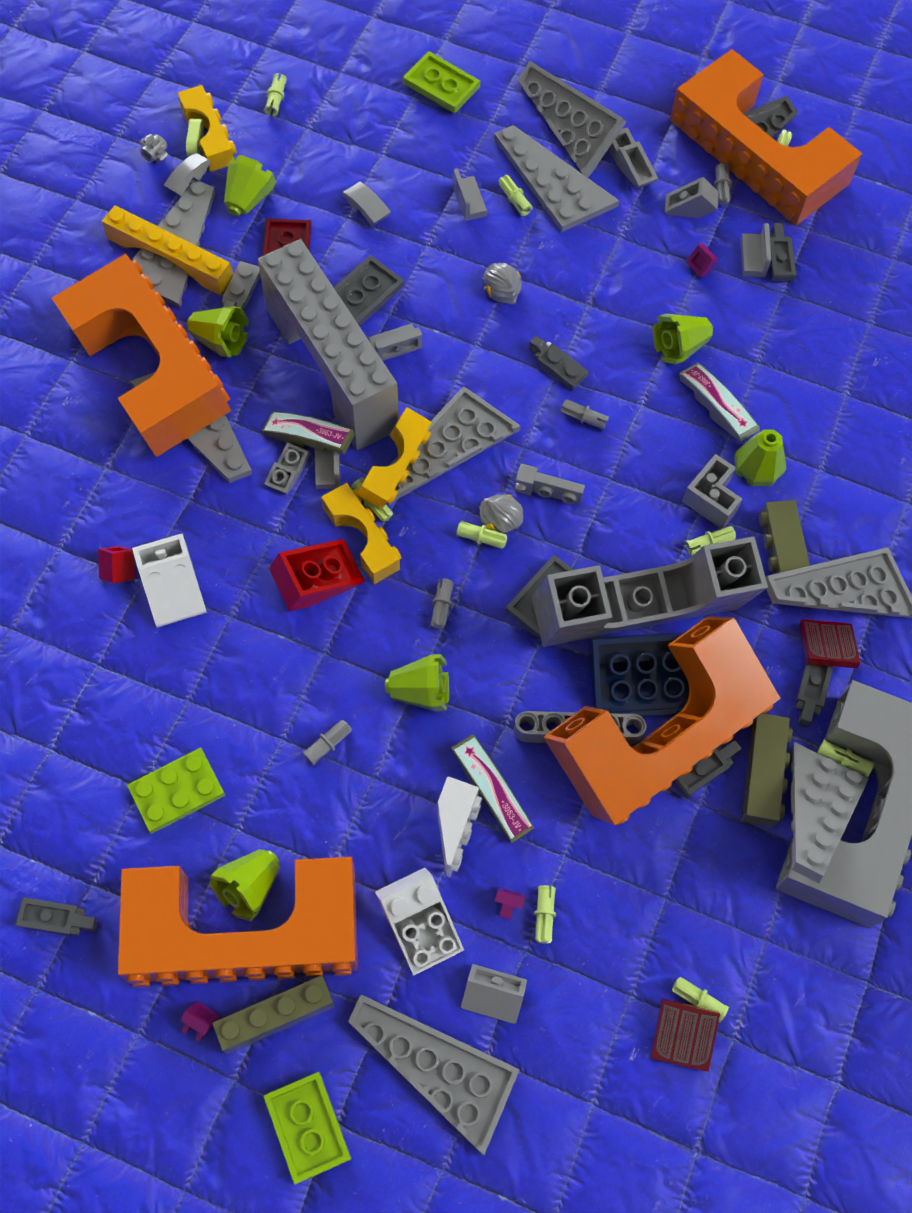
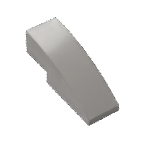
[608,127,658,188]

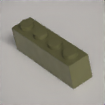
[759,500,810,574]
[741,713,793,828]
[213,975,335,1054]

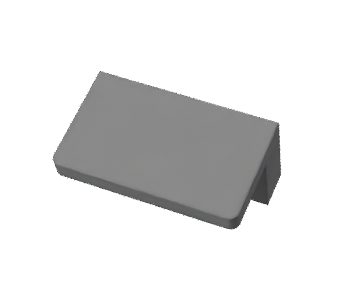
[453,168,487,221]
[740,223,771,277]
[369,324,422,361]
[315,448,341,490]
[461,964,527,1024]

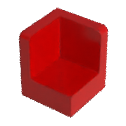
[98,546,135,583]

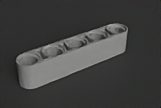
[514,711,646,745]

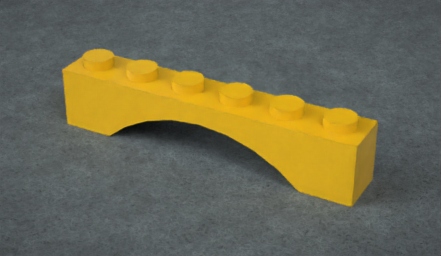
[102,205,233,296]

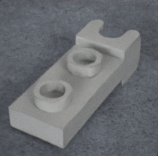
[514,464,585,505]

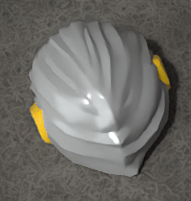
[482,263,522,304]
[479,494,524,533]

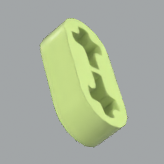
[186,118,204,156]

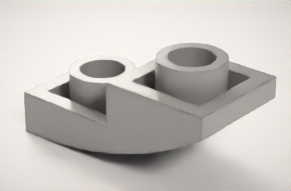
[164,153,211,196]
[342,182,391,226]
[265,442,311,494]

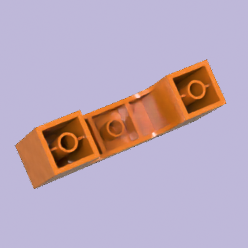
[670,49,862,226]
[52,253,231,457]
[543,616,780,825]
[118,857,358,988]

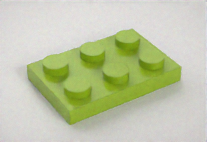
[403,51,480,114]
[127,747,226,834]
[264,1072,352,1185]

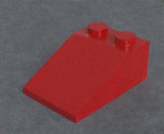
[269,539,365,612]

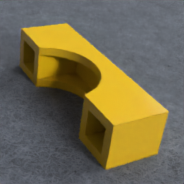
[177,85,236,172]
[356,407,432,509]
[321,483,402,584]

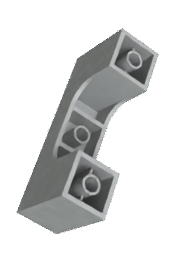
[258,239,399,451]
[532,536,768,647]
[775,680,912,928]

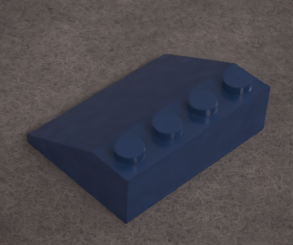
[588,632,689,716]

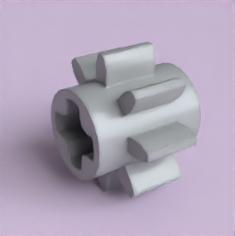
[139,134,168,163]

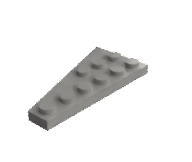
[517,61,626,178]
[494,125,620,232]
[132,179,215,309]
[130,372,252,483]
[389,386,521,502]
[765,547,912,618]
[790,742,869,883]
[348,995,520,1156]

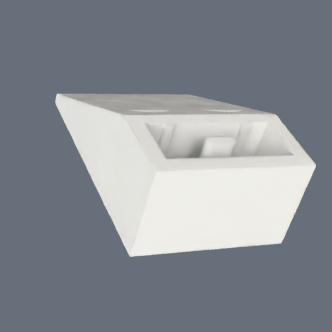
[132,534,207,628]
[438,776,482,878]
[375,868,464,976]

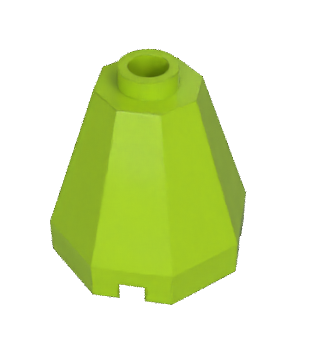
[224,155,276,216]
[187,306,249,357]
[652,314,713,364]
[734,430,787,486]
[385,654,449,711]
[209,849,280,921]

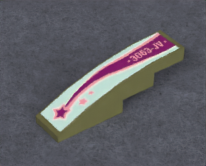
[262,411,355,455]
[450,734,534,843]

